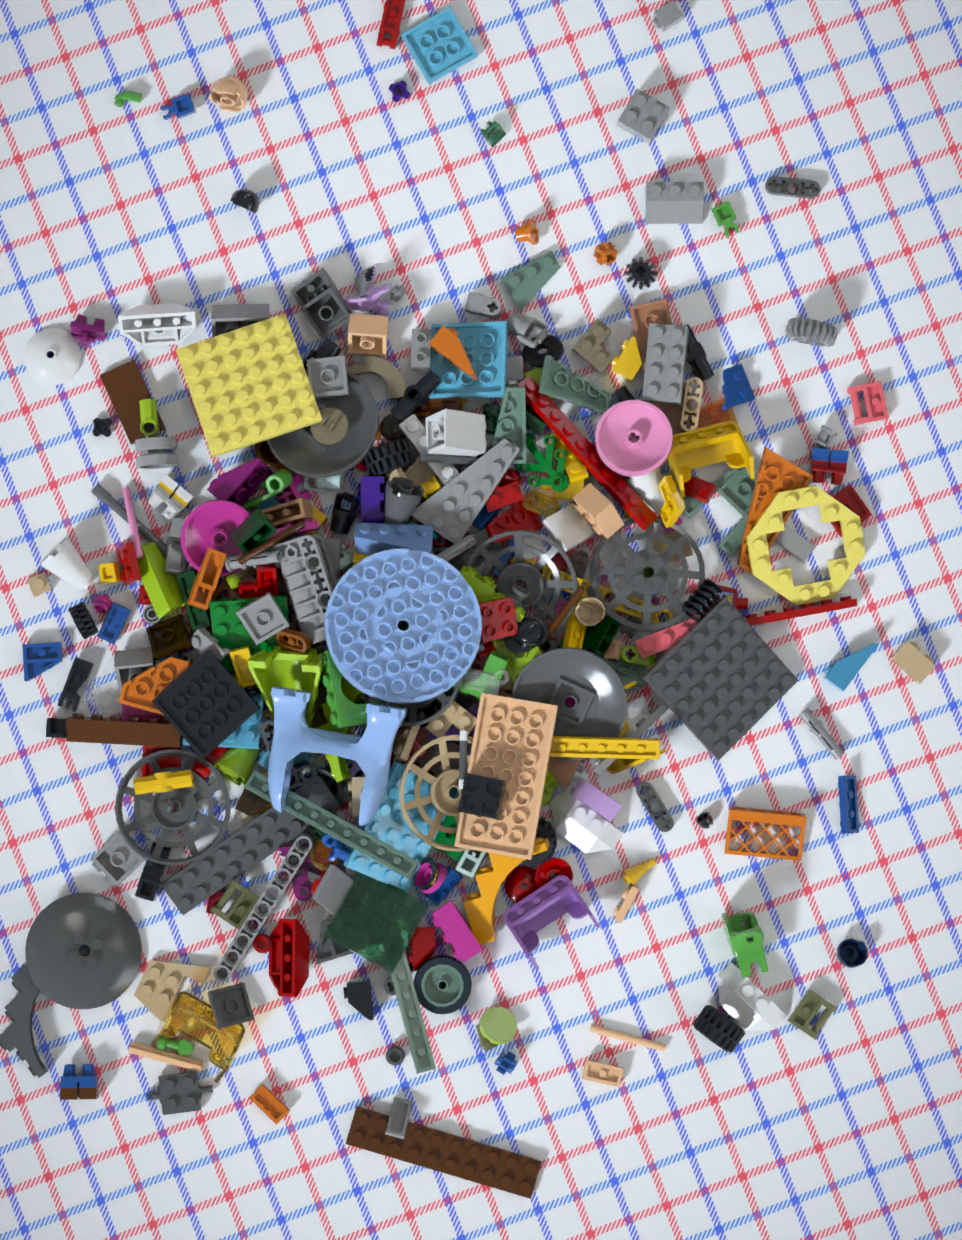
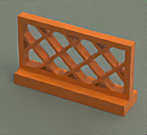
[724,806,807,861]

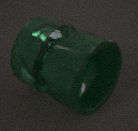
[482,403,501,435]

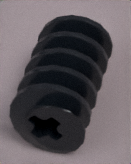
[682,579,722,622]

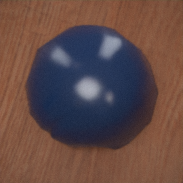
[837,938,868,968]

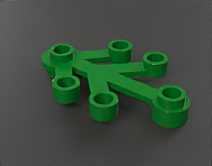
[517,433,569,492]

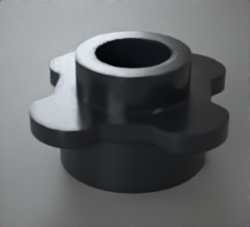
[93,418,112,437]

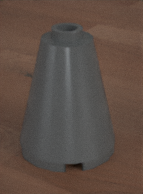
[384,477,424,524]

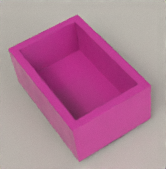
[431,899,483,963]

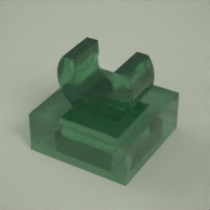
[480,121,506,147]

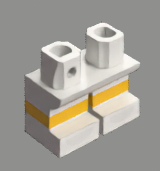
[148,474,195,520]

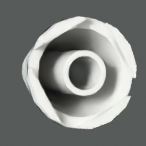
[623,467,665,514]
[40,537,93,590]

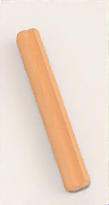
[128,1042,204,1072]

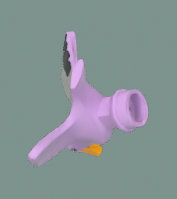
[344,266,391,316]

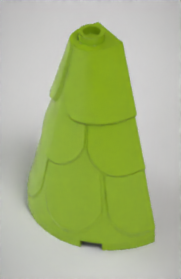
[247,646,323,728]

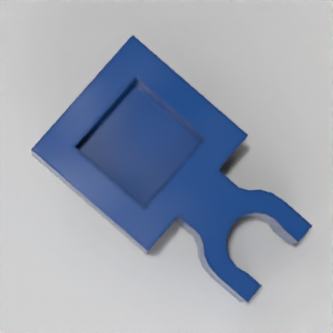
[160,93,196,120]

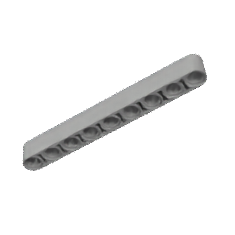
[213,833,314,982]

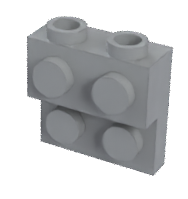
[90,832,146,886]

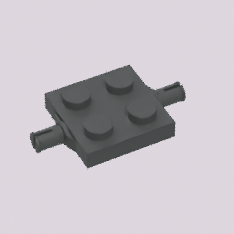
[147,1071,213,1115]

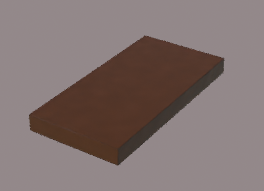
[100,360,166,445]

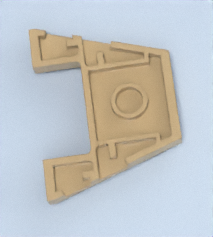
[134,960,211,1036]

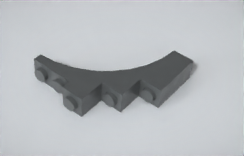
[0,965,48,1078]

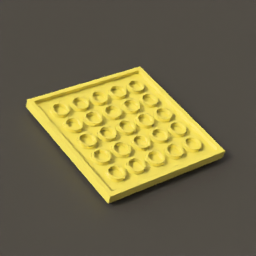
[176,313,322,458]

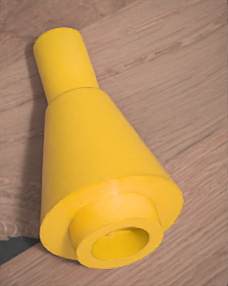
[622,858,656,886]

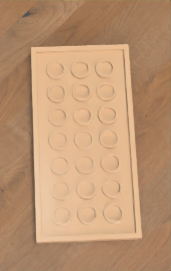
[454,693,558,860]

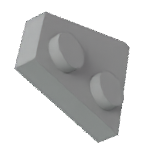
[190,627,230,662]

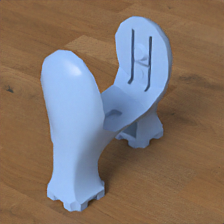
[268,686,407,826]

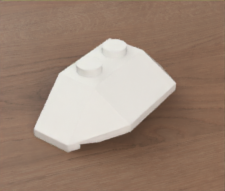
[118,303,197,347]
[551,788,624,853]
[718,962,787,1031]

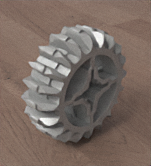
[785,318,837,347]

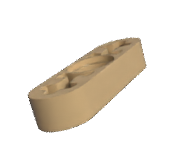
[680,377,703,432]

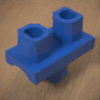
[322,833,351,862]

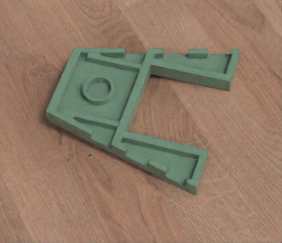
[683,467,757,558]

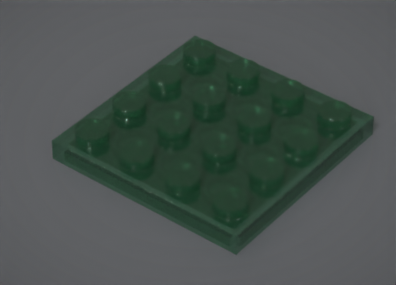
[324,873,429,973]

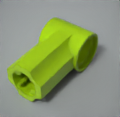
[139,399,160,438]

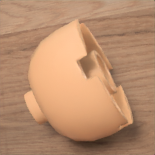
[209,76,248,112]

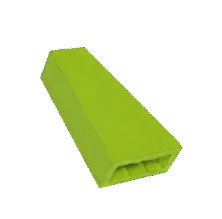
[137,542,185,619]

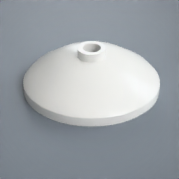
[24,328,82,385]

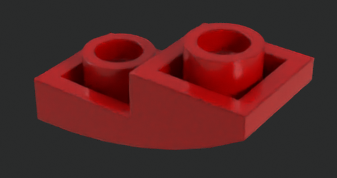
[192,747,228,781]

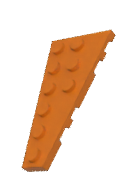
[736,447,813,574]

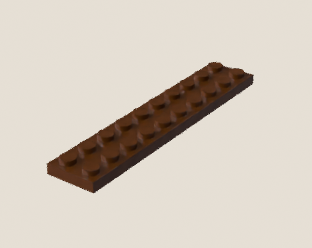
[345,1106,542,1199]

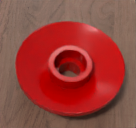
[535,857,573,888]
[505,866,539,903]

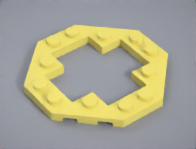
[746,485,865,605]

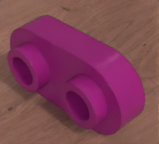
[291,864,313,902]

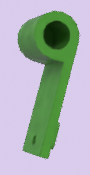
[242,469,293,510]

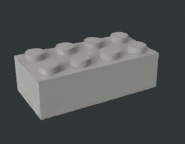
[642,323,689,405]

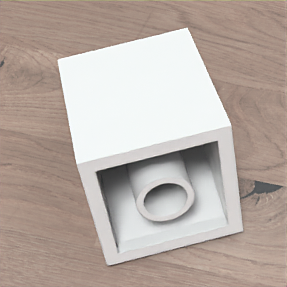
[426,409,487,456]

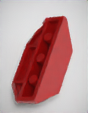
[269,919,309,997]

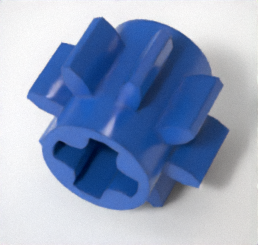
[494,1050,518,1075]

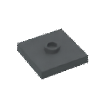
[207,983,255,1029]

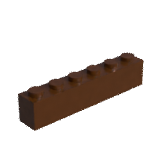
[66,713,183,748]

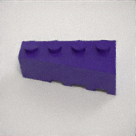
[358,476,385,524]

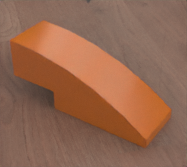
[187,548,227,610]

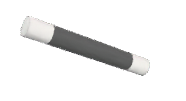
[459,731,468,789]

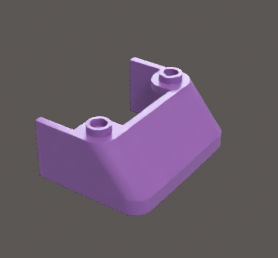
[503,875,601,969]

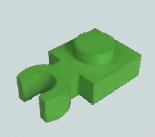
[711,201,739,238]

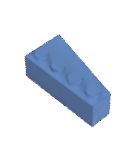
[355,522,433,556]

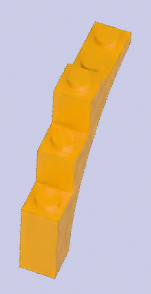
[463,837,550,945]

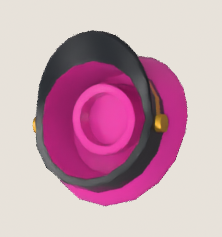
[414,857,447,894]

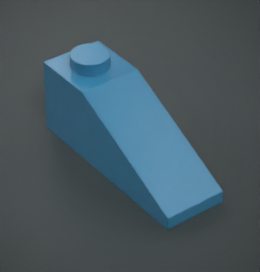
[823,643,878,692]

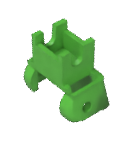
[721,912,768,978]

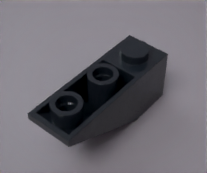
[135,842,172,902]

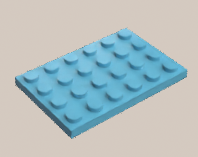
[343,760,458,893]

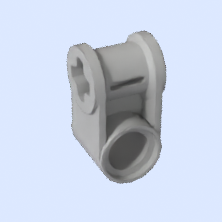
[464,292,502,319]

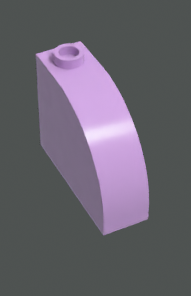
[571,779,622,822]

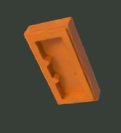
[249,1083,290,1125]

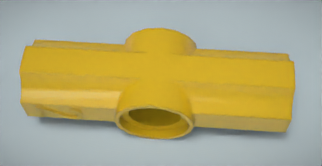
[133,770,194,795]

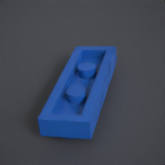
[838,775,859,834]

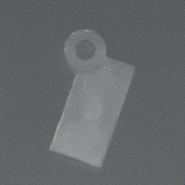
[461,668,509,696]

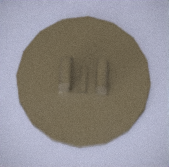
[310,408,349,445]

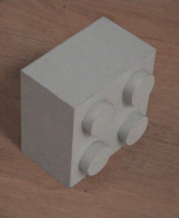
[617,88,670,145]

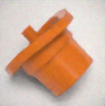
[515,218,539,245]

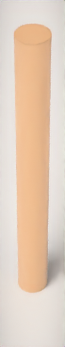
[589,1024,666,1052]

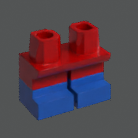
[810,448,849,485]

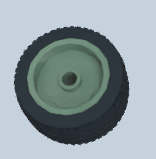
[414,955,472,1014]

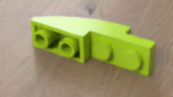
[460,566,526,622]

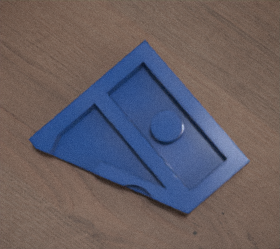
[722,364,756,411]
[22,642,63,682]

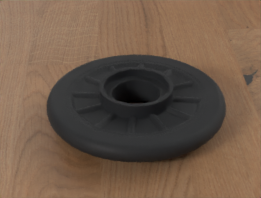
[522,335,563,368]

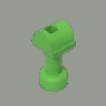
[157,1034,194,1056]

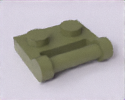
[210,878,260,930]
[787,989,837,1040]

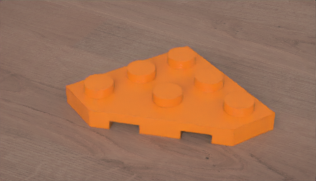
[118,657,190,715]

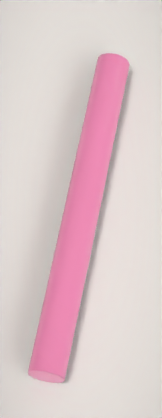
[122,487,143,558]

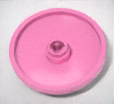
[595,400,673,477]

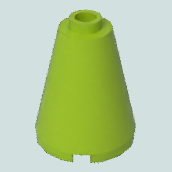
[214,741,262,788]

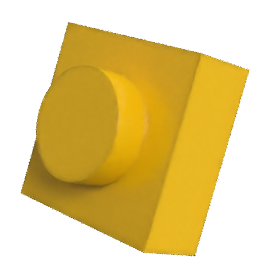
[98,562,121,584]

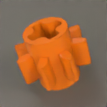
[593,241,618,266]

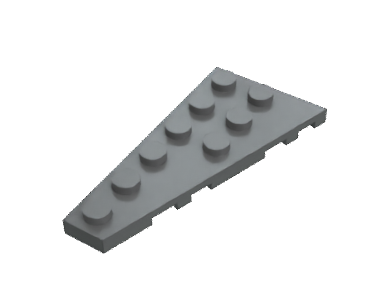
[411,438,521,544]

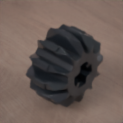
[625,257,657,290]

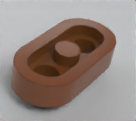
[276,628,311,653]

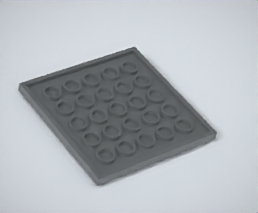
[642,597,799,761]

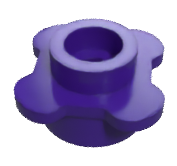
[389,81,410,102]

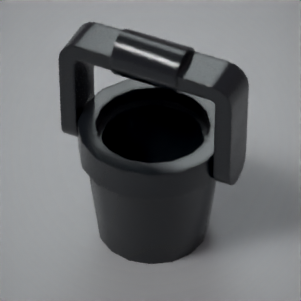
[302,338,342,370]
[330,492,359,535]

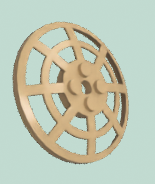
[399,735,473,851]

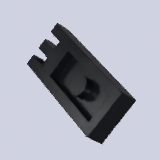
[58,657,94,712]

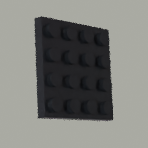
[152,649,261,759]

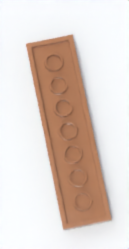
[629,298,697,435]

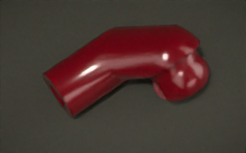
[206,889,225,914]

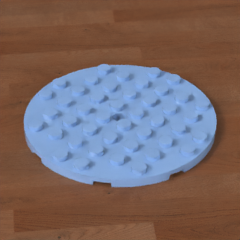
[325,548,482,704]

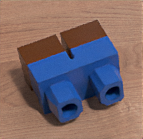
[60,1064,99,1100]

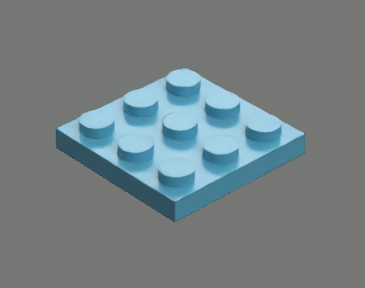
[400,7,478,85]

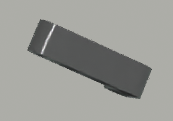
[258,716,317,789]

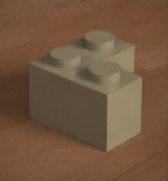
[572,318,614,375]

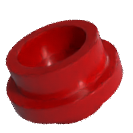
[253,934,273,953]

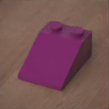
[207,458,273,506]

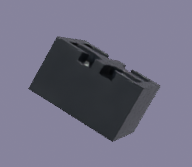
[458,773,506,820]

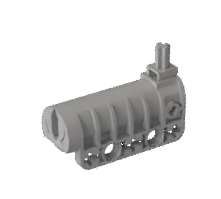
[254,533,339,644]

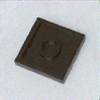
[146,614,191,660]

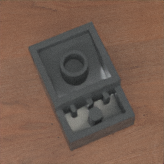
[290,268,351,339]

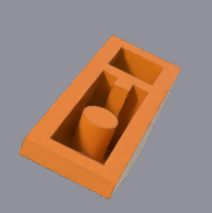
[429,325,478,381]

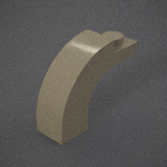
[347,356,407,401]

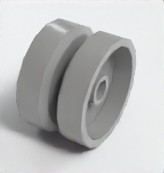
[135,437,179,469]

